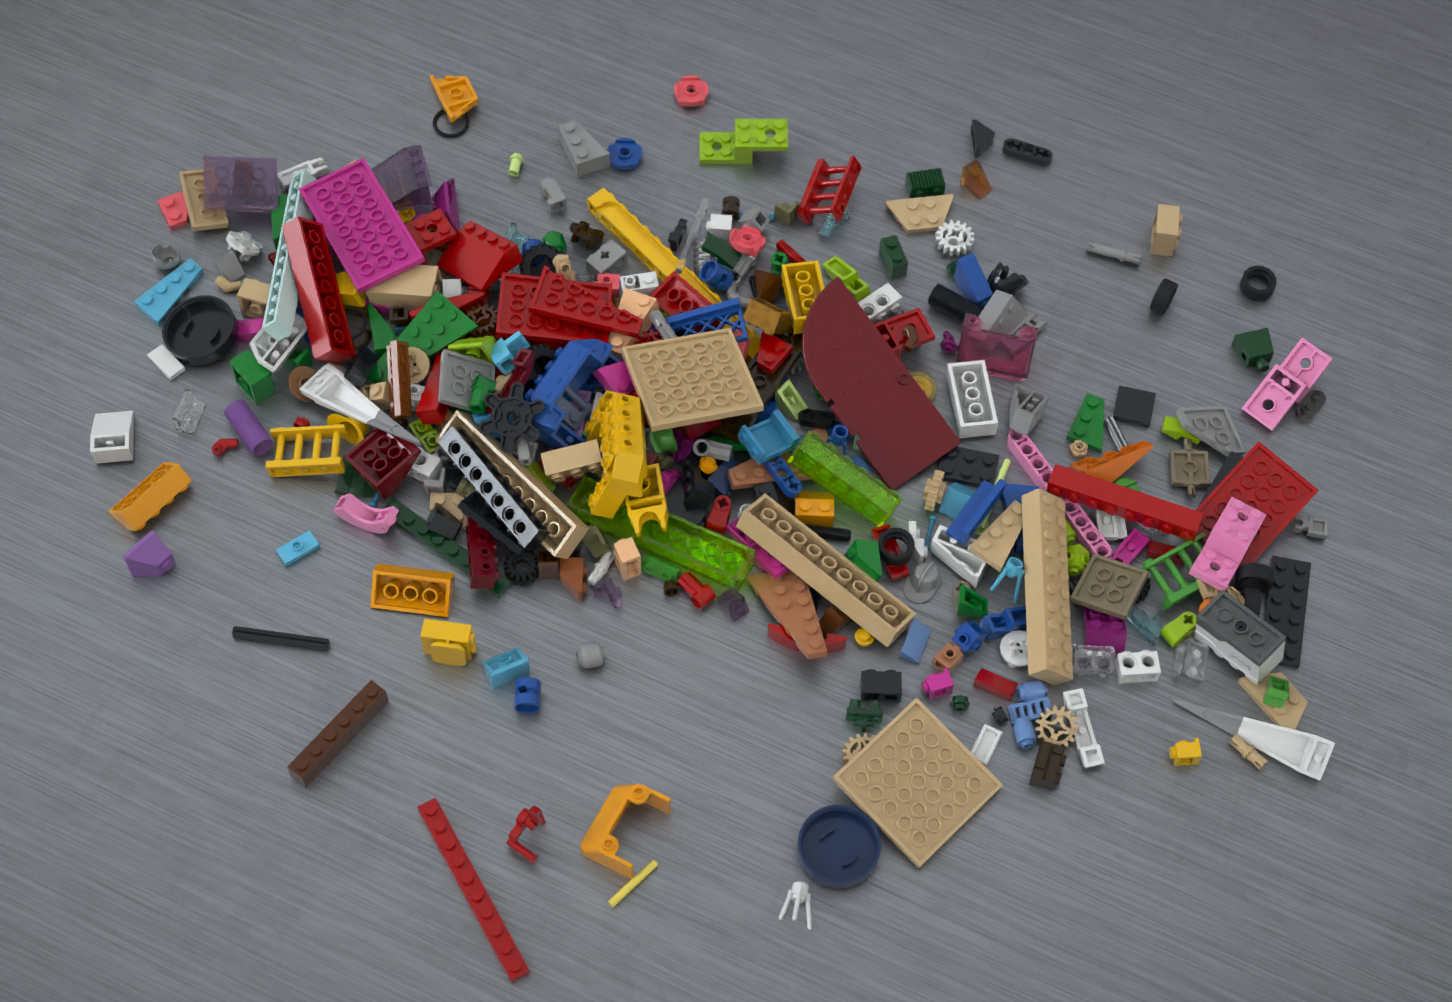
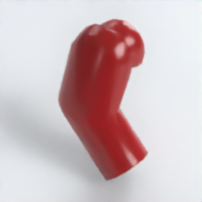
[212,439,239,456]

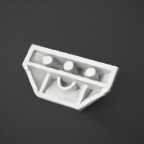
[249,314,308,373]

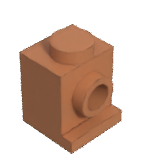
[932,643,964,674]

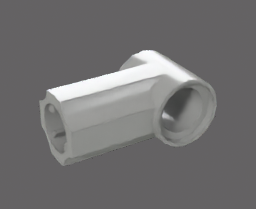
[729,251,760,280]
[693,438,733,462]

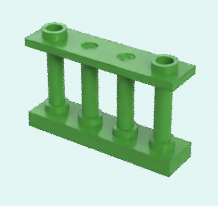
[1142,532,1218,610]

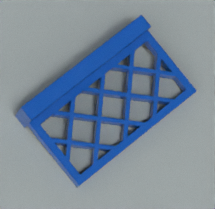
[667,298,748,343]

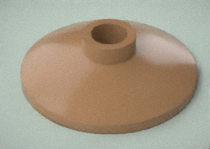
[288,366,316,402]

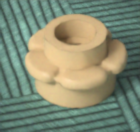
[1070,440,1088,458]

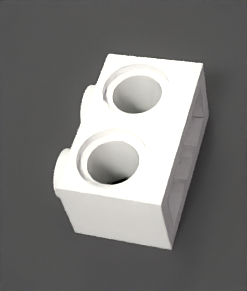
[1115,650,1161,684]

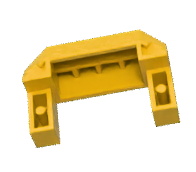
[584,390,647,519]

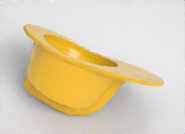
[327,414,370,446]

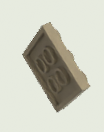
[1070,554,1149,620]

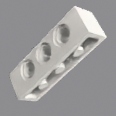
[858,283,902,324]

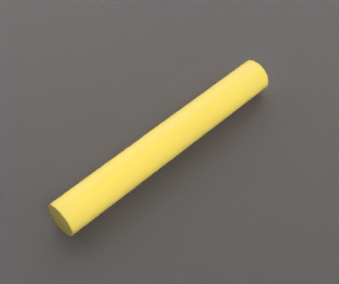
[608,859,658,908]

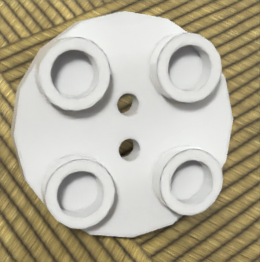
[226,231,263,262]
[999,630,1028,668]

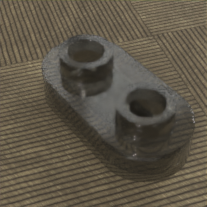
[1295,390,1326,422]

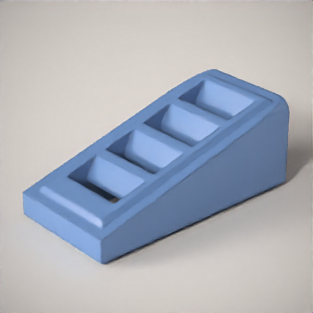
[1007,697,1053,726]

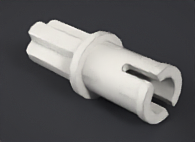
[587,551,614,586]

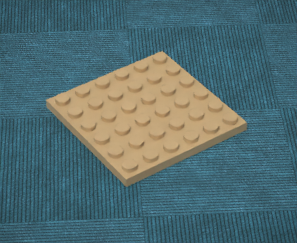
[621,328,764,432]
[831,697,1003,868]

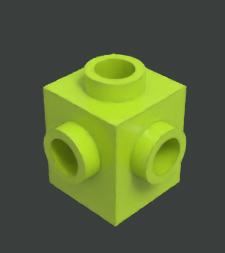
[1067,544,1090,576]

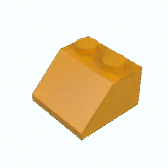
[795,491,834,527]

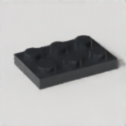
[938,446,999,488]

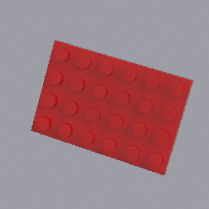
[495,272,612,344]
[1196,441,1319,567]

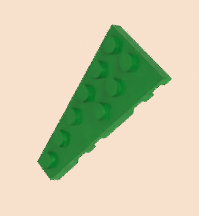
[368,291,479,384]

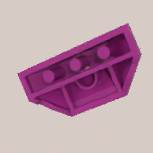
[432,178,460,232]

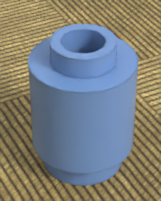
[1017,680,1048,702]
[1013,718,1037,749]

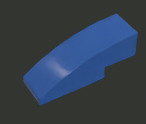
[980,606,1027,640]

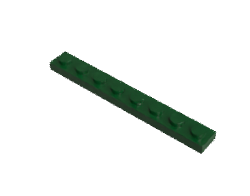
[383,498,512,598]

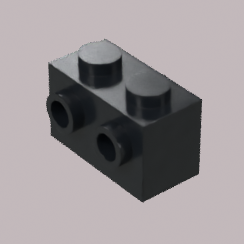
[860,669,902,702]

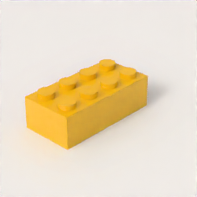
[782,260,824,334]

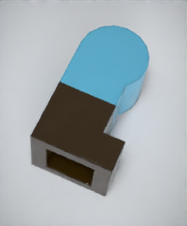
[389,305,410,337]

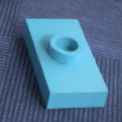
[276,530,320,567]

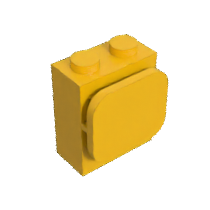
[420,618,477,666]

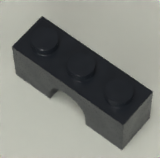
[682,451,715,510]

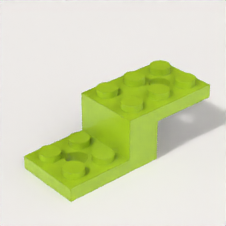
[699,119,788,164]

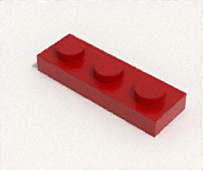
[871,524,910,581]

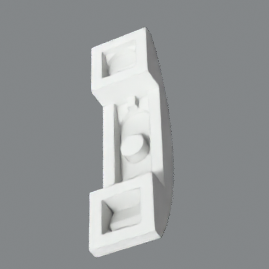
[1063,688,1105,768]

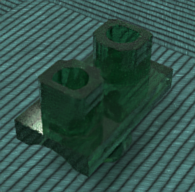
[846,699,883,733]

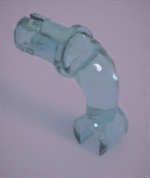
[819,206,853,238]

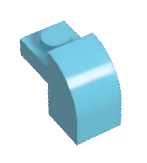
[491,331,531,376]

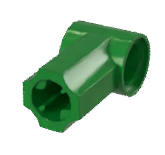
[468,374,496,414]

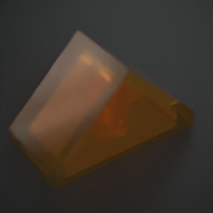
[960,158,992,198]

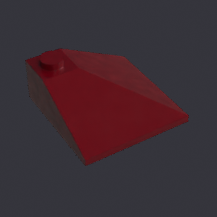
[344,429,421,500]

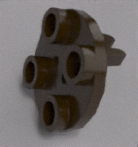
[569,221,605,251]

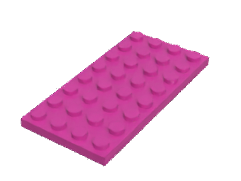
[299,158,425,293]

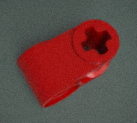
[706,495,731,534]

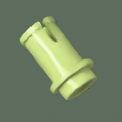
[508,153,524,177]

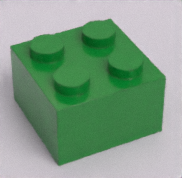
[229,350,275,406]

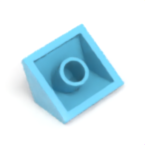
[938,482,976,520]
[481,647,530,689]

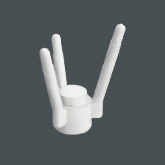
[778,882,812,930]

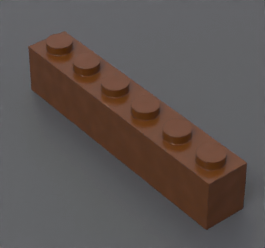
[287,680,389,788]

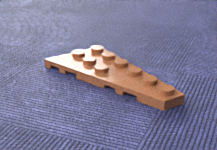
[727,428,839,490]
[746,570,827,660]

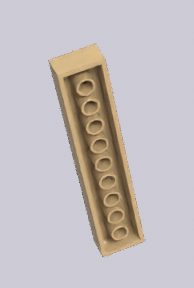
[435,410,589,559]
[1021,488,1073,686]
[736,493,917,647]

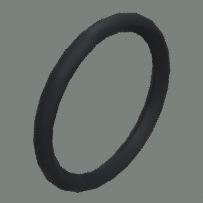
[433,109,470,137]
[345,309,368,340]

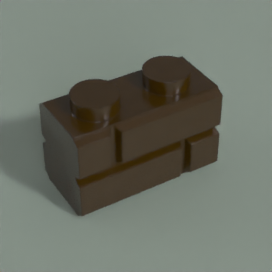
[1029,741,1067,791]

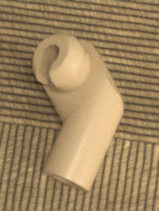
[215,276,241,292]

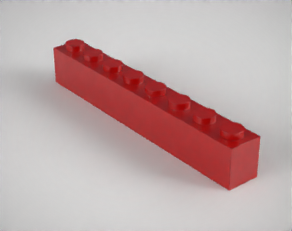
[1047,464,1204,542]

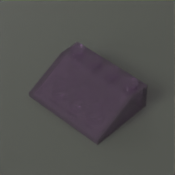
[371,145,436,211]
[203,156,278,212]

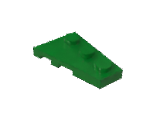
[1066,393,1105,453]

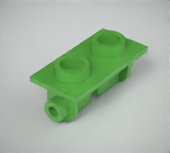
[641,554,682,582]

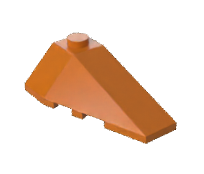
[1069,441,1153,482]

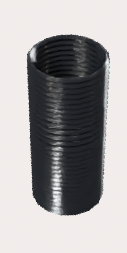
[928,283,984,327]

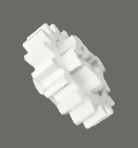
[935,220,974,257]

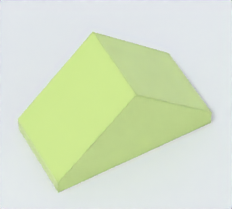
[775,380,808,421]

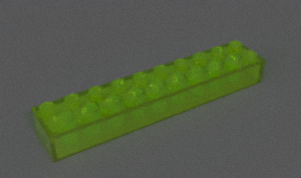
[566,476,756,592]

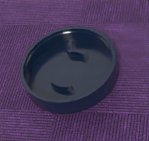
[797,805,881,889]

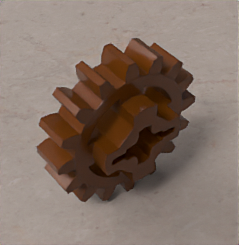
[465,304,498,338]

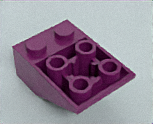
[1082,606,1127,653]

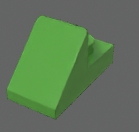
[1263,675,1289,708]

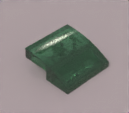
[334,457,375,498]

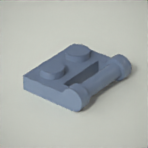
[555,385,593,431]

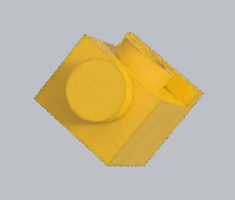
[1169,738,1202,766]

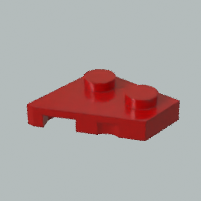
[756,330,793,374]

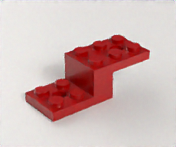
[404,208,457,265]
[874,308,935,359]

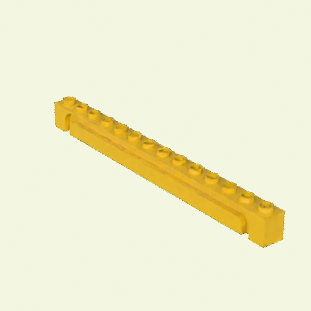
[587,188,761,365]

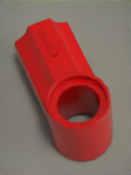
[677,571,716,610]

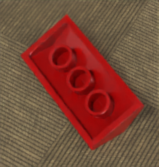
[650,271,721,335]

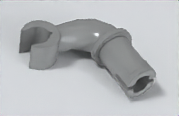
[726,276,750,308]

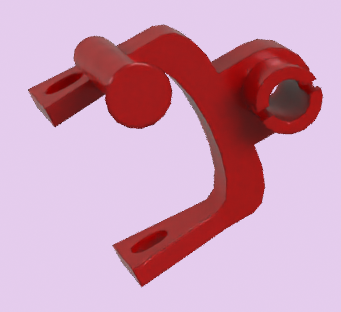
[506,805,546,865]

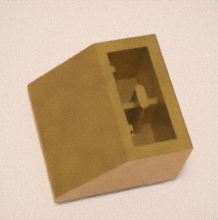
[743,297,792,336]

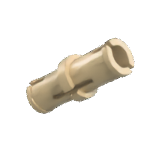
[1229,734,1268,770]

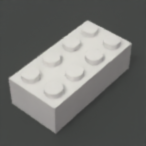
[946,360,998,439]

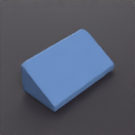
[900,619,931,664]

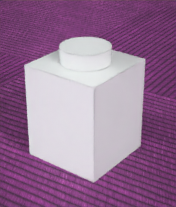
[706,214,732,240]

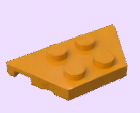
[429,75,479,123]

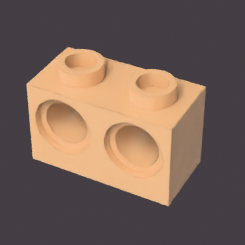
[614,537,641,581]

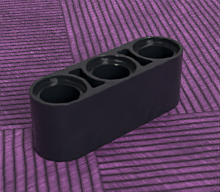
[343,345,379,389]

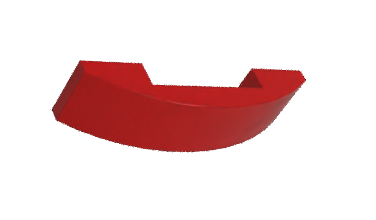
[767,623,847,653]

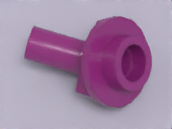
[940,331,958,354]

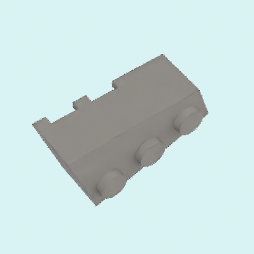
[967,290,1028,350]
[1009,383,1050,435]

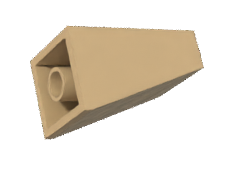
[365,265,443,311]

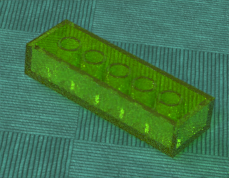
[787,430,903,527]

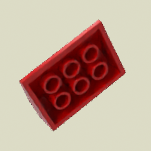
[436,221,523,292]

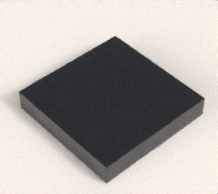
[1113,385,1156,427]

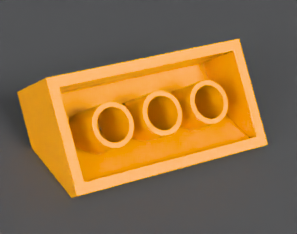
[108,462,192,531]
[370,563,455,617]

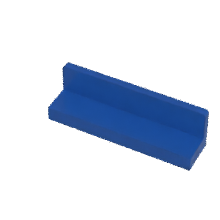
[946,479,1007,545]

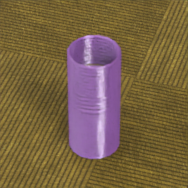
[224,400,273,455]

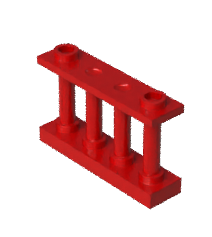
[796,155,862,225]

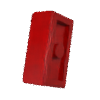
[1146,540,1188,567]
[974,668,1018,701]

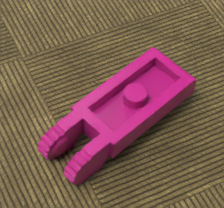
[1110,528,1151,565]

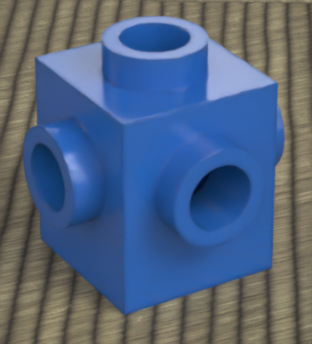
[952,621,988,653]

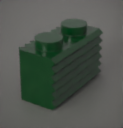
[905,168,946,198]
[879,235,908,279]

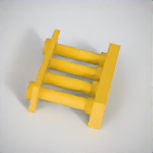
[265,424,349,478]

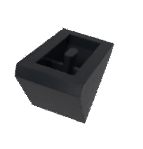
[970,119,995,158]
[427,503,463,540]

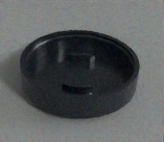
[162,295,239,366]

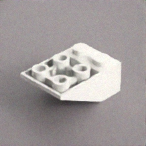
[90,411,134,464]

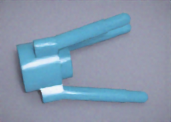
[990,557,1025,604]

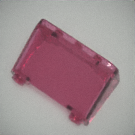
[956,313,1039,381]

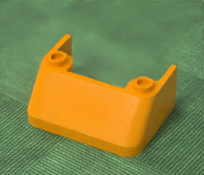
[581,784,671,879]

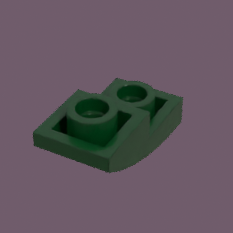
[701,234,741,270]

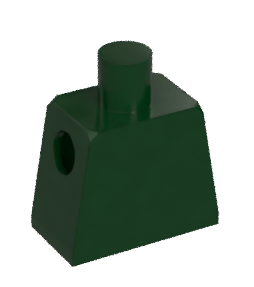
[1231,328,1274,372]

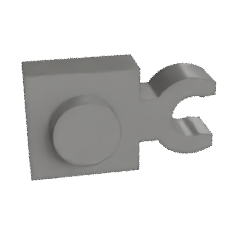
[1293,516,1329,539]

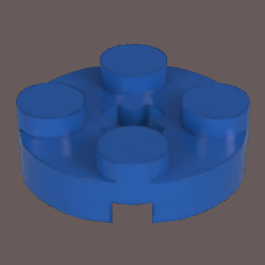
[607,138,642,170]

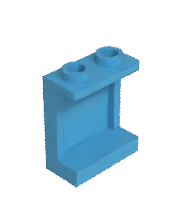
[737,409,800,465]

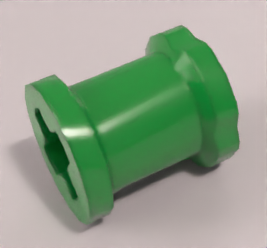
[770,252,787,276]

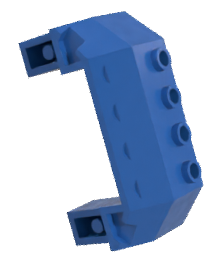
[524,339,621,450]

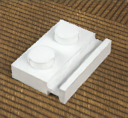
[1094,509,1127,541]

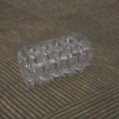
[693,238,716,277]

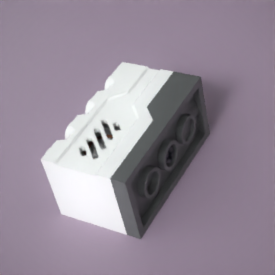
[1195,590,1286,685]

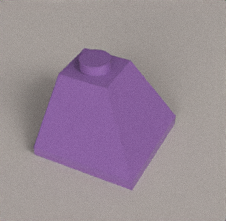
[123,531,175,577]

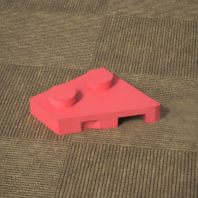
[157,191,189,230]

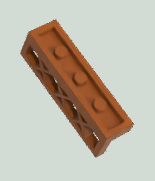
[386,340,412,420]

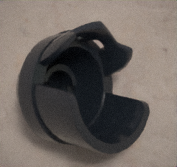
[987,262,1029,296]

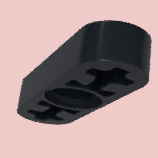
[1003,138,1053,166]

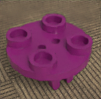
[670,428,700,461]

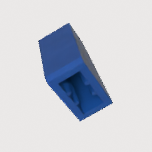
[954,253,993,307]

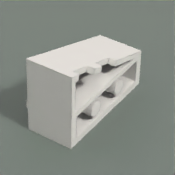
[930,525,988,589]

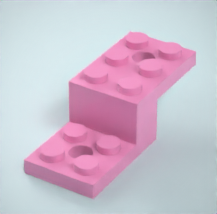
[1242,338,1333,431]
[1188,497,1267,591]

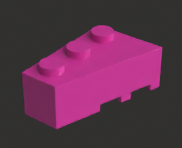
[593,361,635,394]

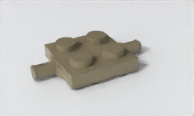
[1169,438,1211,498]

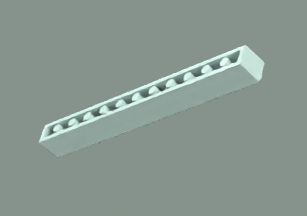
[262,169,317,341]

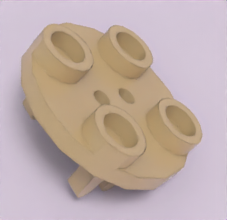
[408,347,430,384]

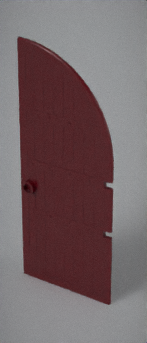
[802,277,961,492]

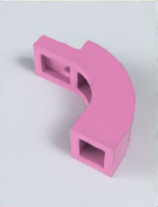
[332,493,399,534]

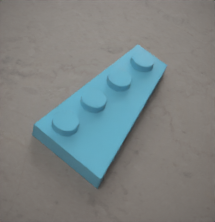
[134,258,203,326]

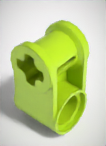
[1159,611,1196,648]

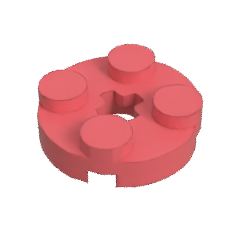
[674,75,708,107]
[729,226,766,257]

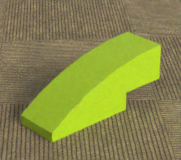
[822,256,871,302]

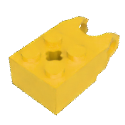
[625,463,669,537]

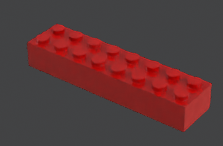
[282,216,356,365]

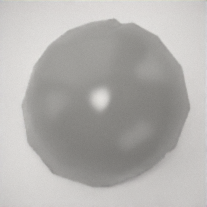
[150,244,181,270]

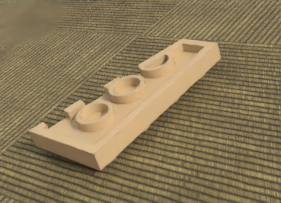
[969,500,1023,572]

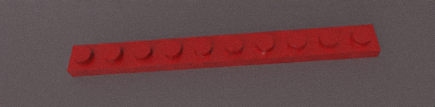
[417,797,530,983]

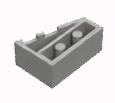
[558,120,611,177]

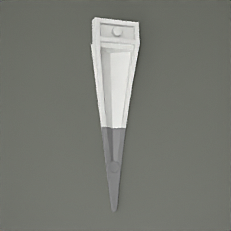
[299,365,422,446]
[1173,700,1335,781]

